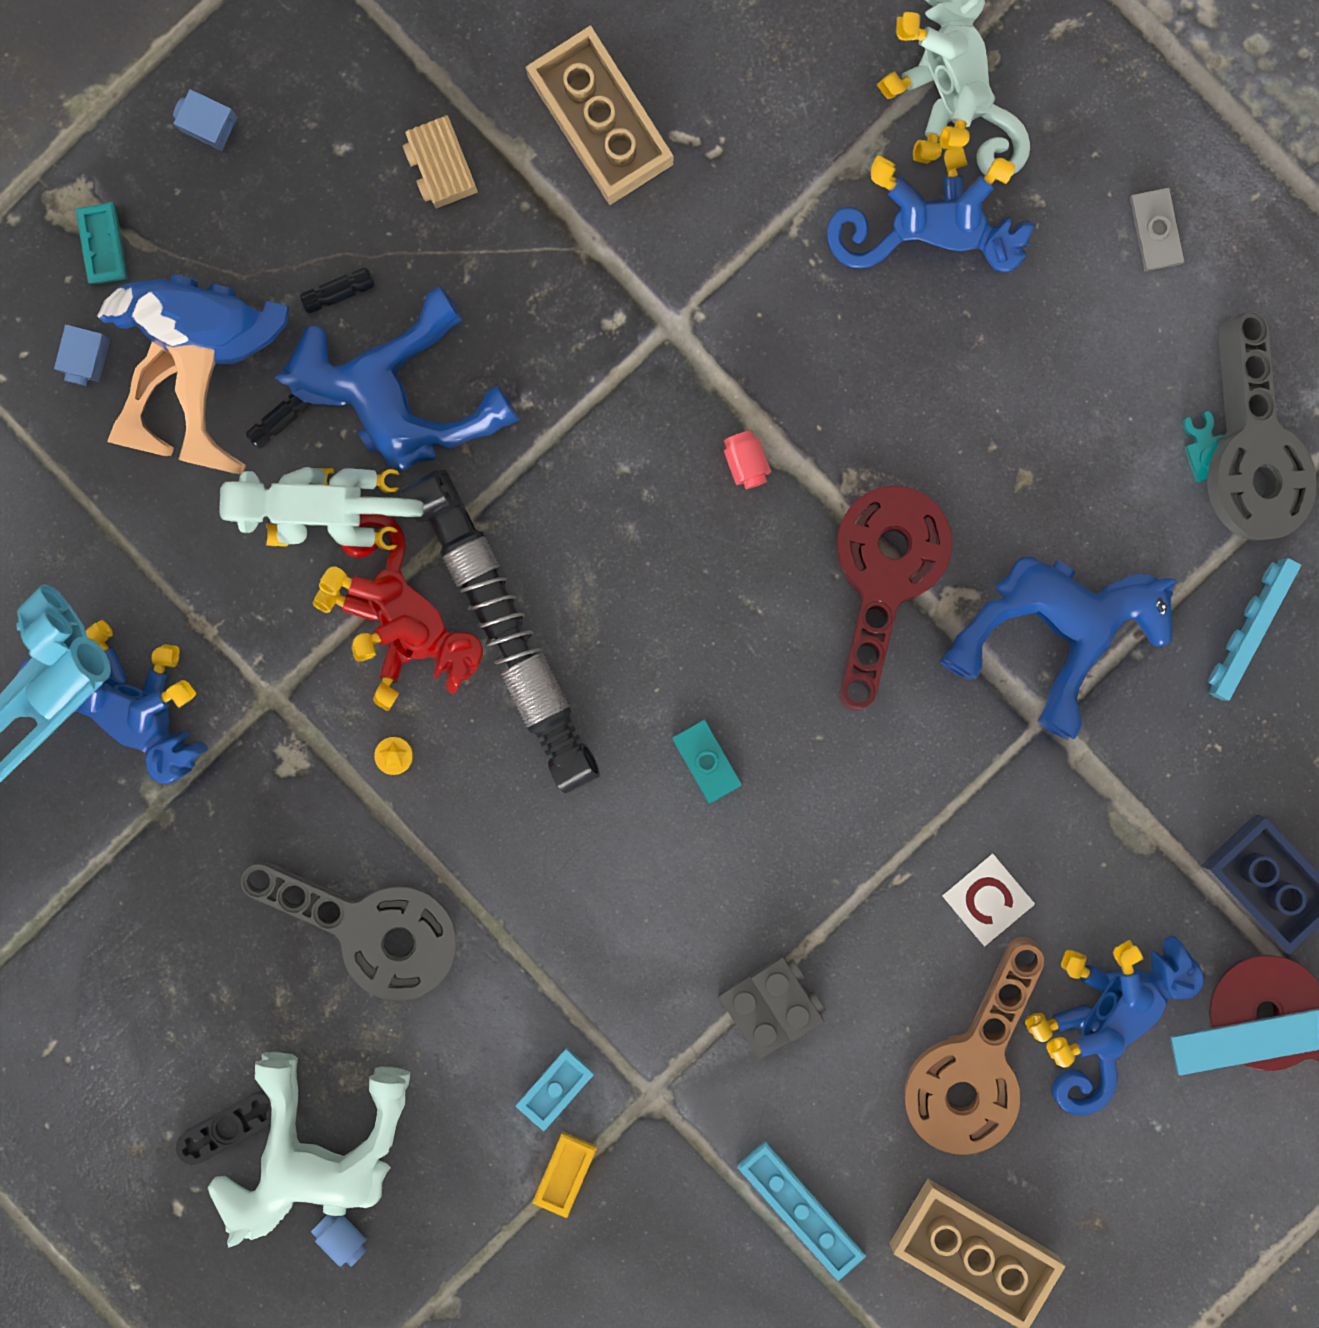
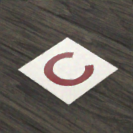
[942,854,1035,947]

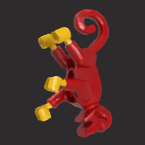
[313,514,483,711]

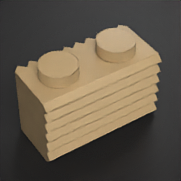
[402,115,478,209]

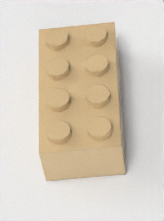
[526,25,673,206]
[890,1178,1066,1328]

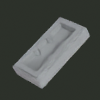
[1129,188,1184,272]

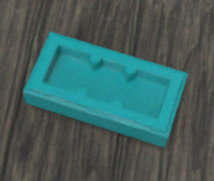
[75,202,128,285]
[672,719,742,804]

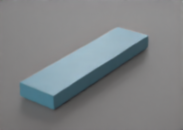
[1169,1008,1319,1076]
[737,1140,866,1281]

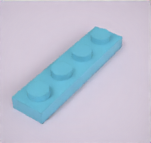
[1208,558,1301,701]

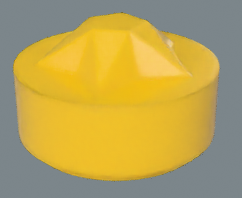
[374,737,414,775]

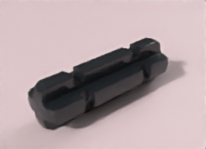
[300,268,374,313]
[246,394,312,448]

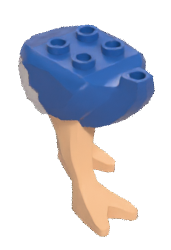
[97,274,289,474]

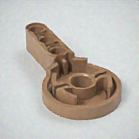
[904,937,1044,1155]

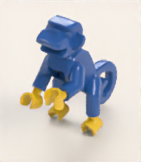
[827,147,1035,273]
[16,620,208,784]
[1025,936,1204,1115]

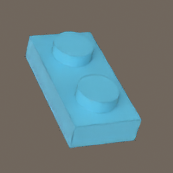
[515,1047,595,1131]

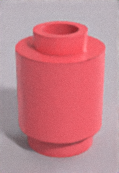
[724,430,772,490]

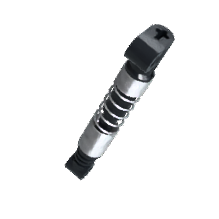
[401,470,600,794]

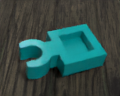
[1182,411,1235,483]

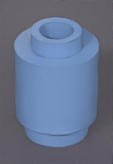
[311,1214,367,1267]

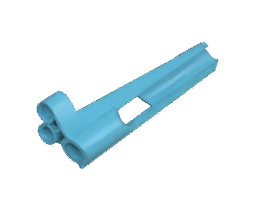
[0,584,111,782]

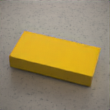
[532,1131,597,1218]

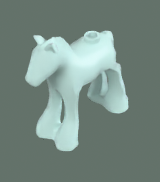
[208,1052,411,1248]

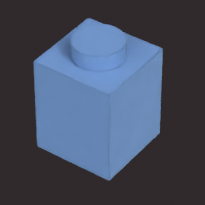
[173,89,238,151]
[54,324,111,386]

